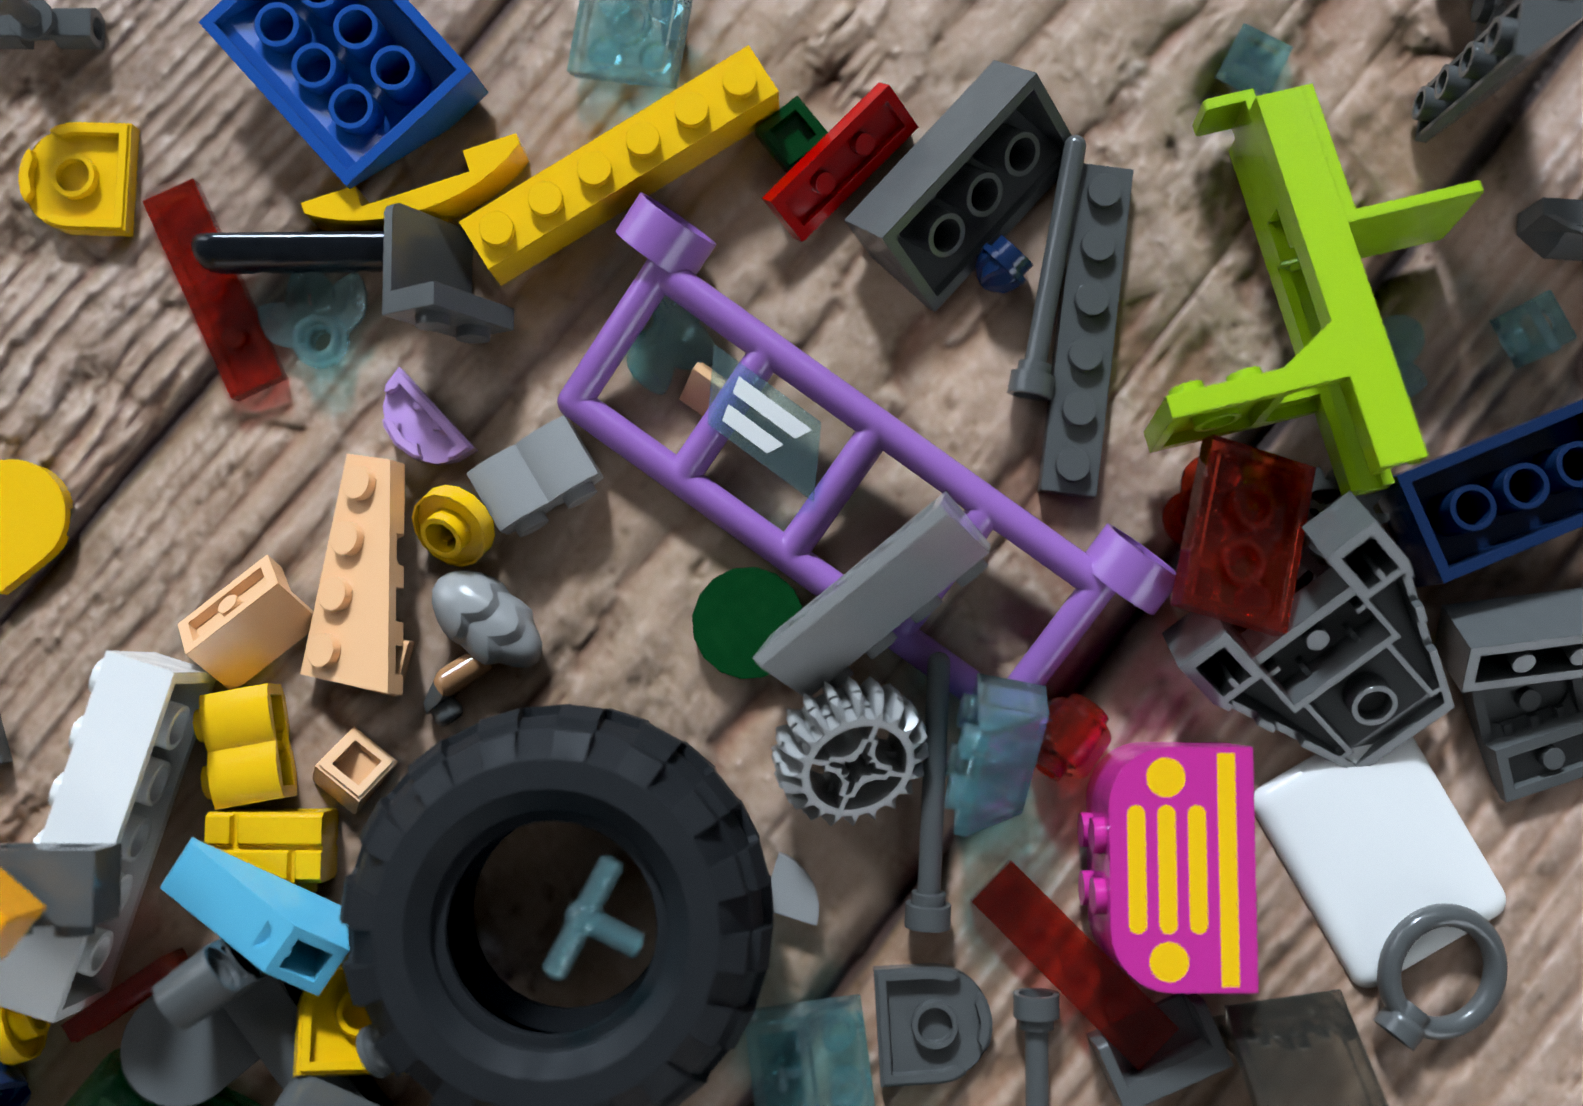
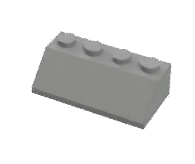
[753,491,991,696]

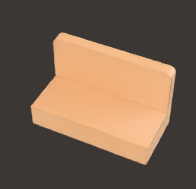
[178,554,313,690]

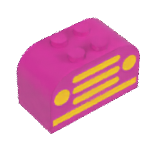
[1077,742,1259,993]

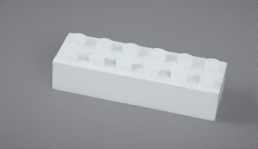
[0,650,216,1024]

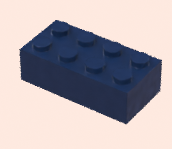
[1374,398,1583,588]

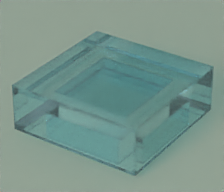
[1215,23,1293,96]

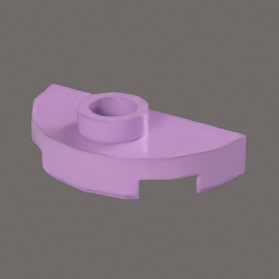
[383,367,478,465]

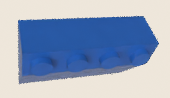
[199,0,489,189]

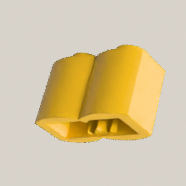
[193,683,297,810]

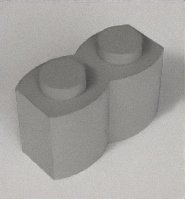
[466,416,604,537]

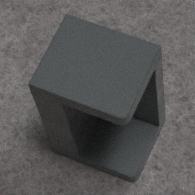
[1086,993,1234,1106]

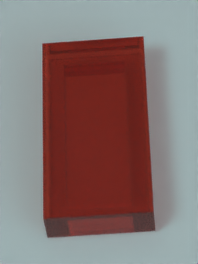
[60,947,189,1043]

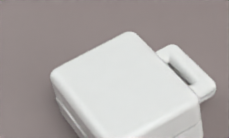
[1254,737,1506,988]

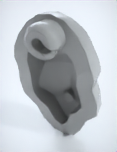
[432,570,543,668]

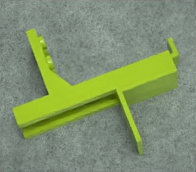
[1144,83,1485,496]

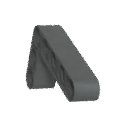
[153,938,393,1106]

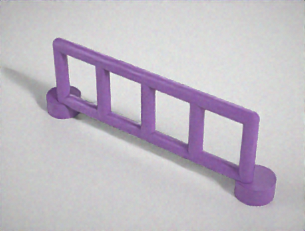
[557,192,1183,728]

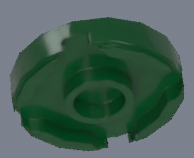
[692,567,803,679]

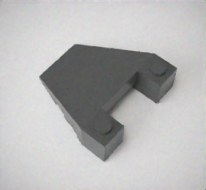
[1162,491,1455,768]

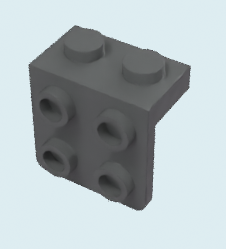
[382,203,514,344]

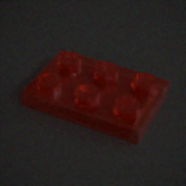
[1170,434,1316,636]

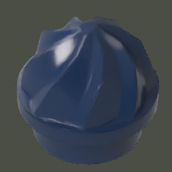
[975,235,1033,293]

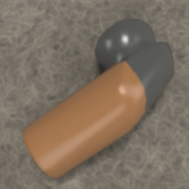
[423,652,492,727]

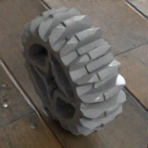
[771,675,930,826]

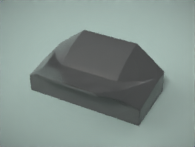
[1516,197,1583,261]

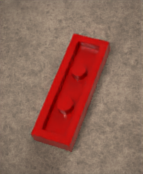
[762,83,919,242]

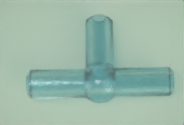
[543,856,645,980]

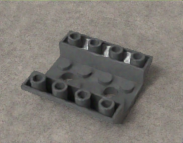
[1412,0,1583,143]

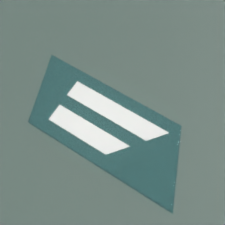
[707,344,821,502]

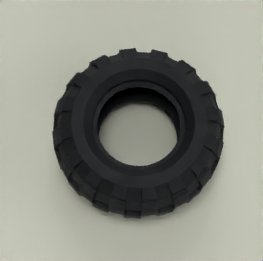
[339,704,774,1106]

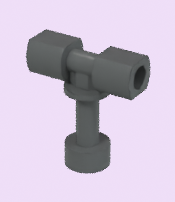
[0,0,106,50]

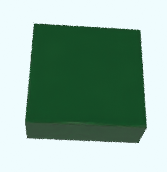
[754,95,828,173]

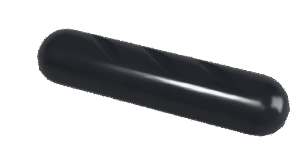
[191,231,384,275]

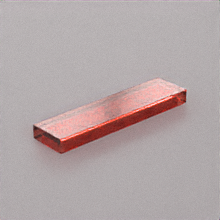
[142,178,288,402]
[970,859,1179,1070]

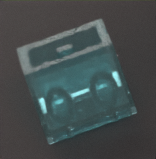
[944,673,1049,837]
[745,994,875,1106]

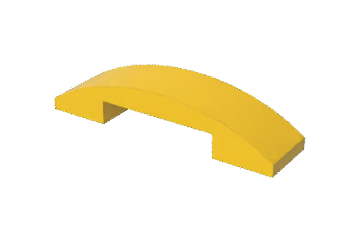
[301,133,529,231]

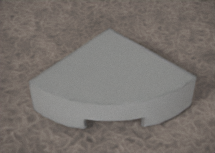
[771,852,819,926]

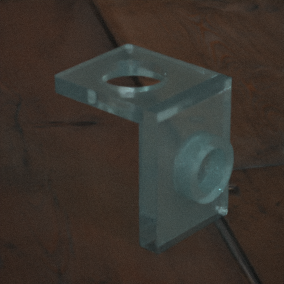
[1489,290,1577,369]

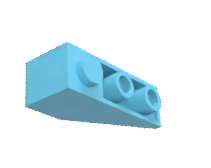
[160,837,350,996]

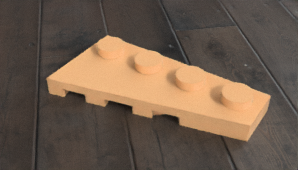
[300,454,405,695]

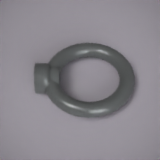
[1373,903,1508,1051]

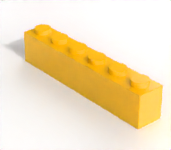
[459,45,779,286]

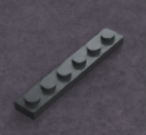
[1037,163,1134,499]

